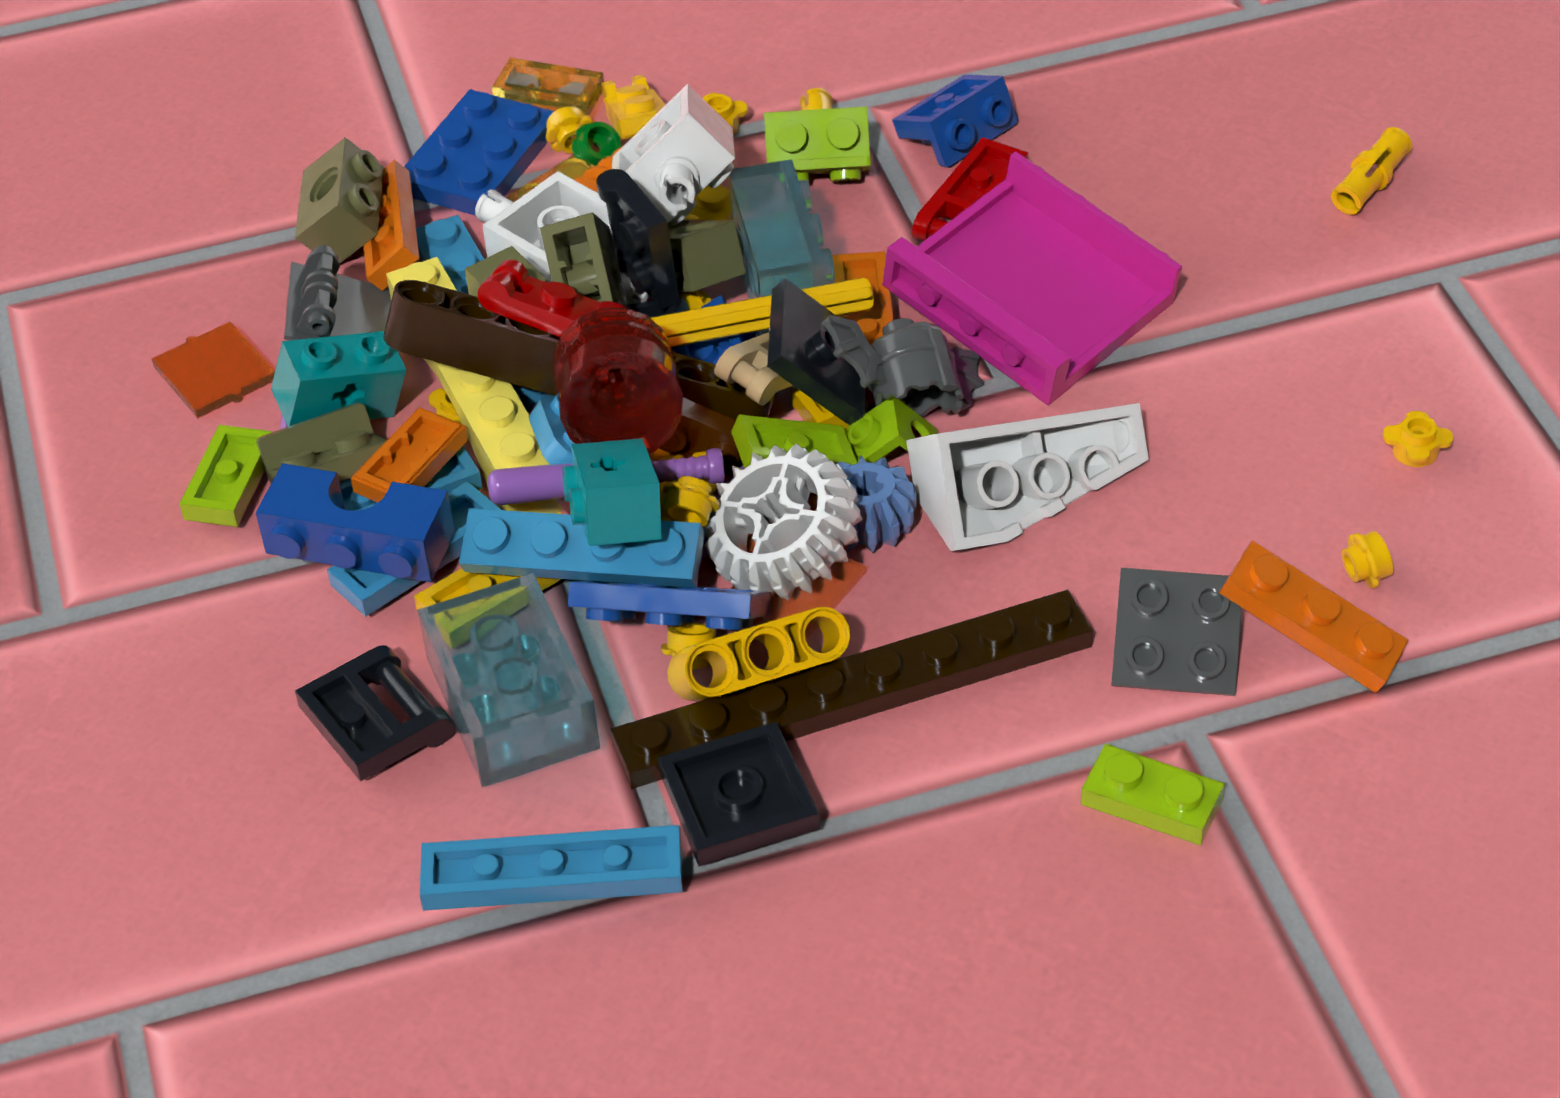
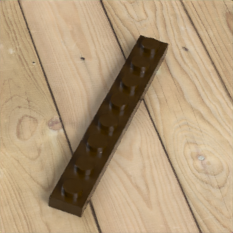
[610,589,1093,789]

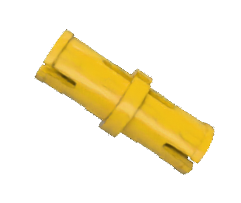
[1331,127,1413,215]

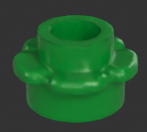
[571,122,621,168]

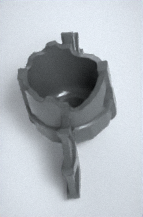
[821,315,984,417]

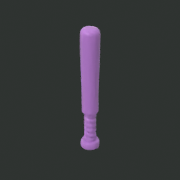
[488,448,724,505]

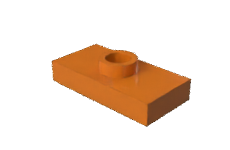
[351,407,468,503]

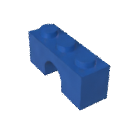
[256,463,455,582]

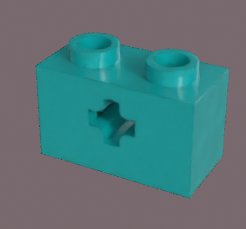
[271,331,407,427]
[562,438,662,546]

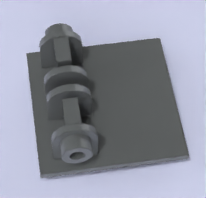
[284,245,391,340]
[1111,568,1241,696]

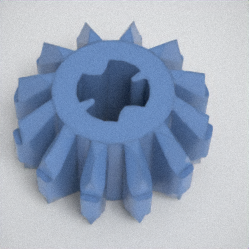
[817,455,917,553]

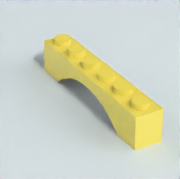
[386,257,563,514]

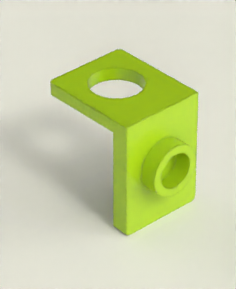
[844,396,938,463]

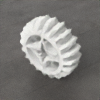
[703,444,862,601]

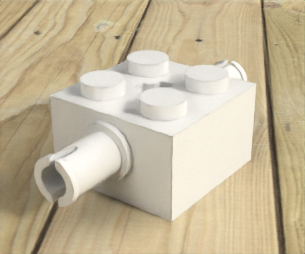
[612,84,735,225]
[475,171,649,304]

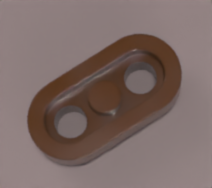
[643,395,743,475]

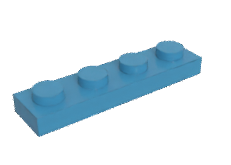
[459,508,705,588]
[419,825,683,911]

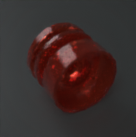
[553,307,683,454]

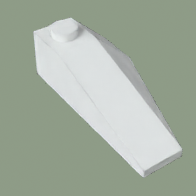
[906,403,1149,551]

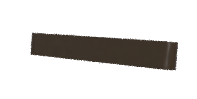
[384,280,776,421]

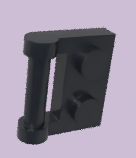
[596,169,680,310]
[295,645,455,782]

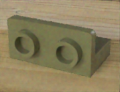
[256,402,386,484]

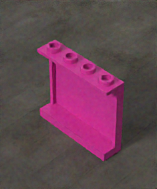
[882,151,1182,406]

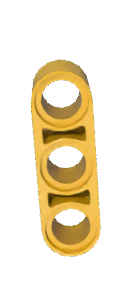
[667,607,850,701]

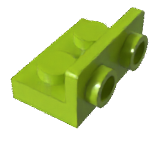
[764,106,871,185]

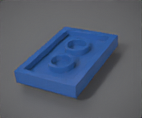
[404,89,555,216]
[568,580,772,630]

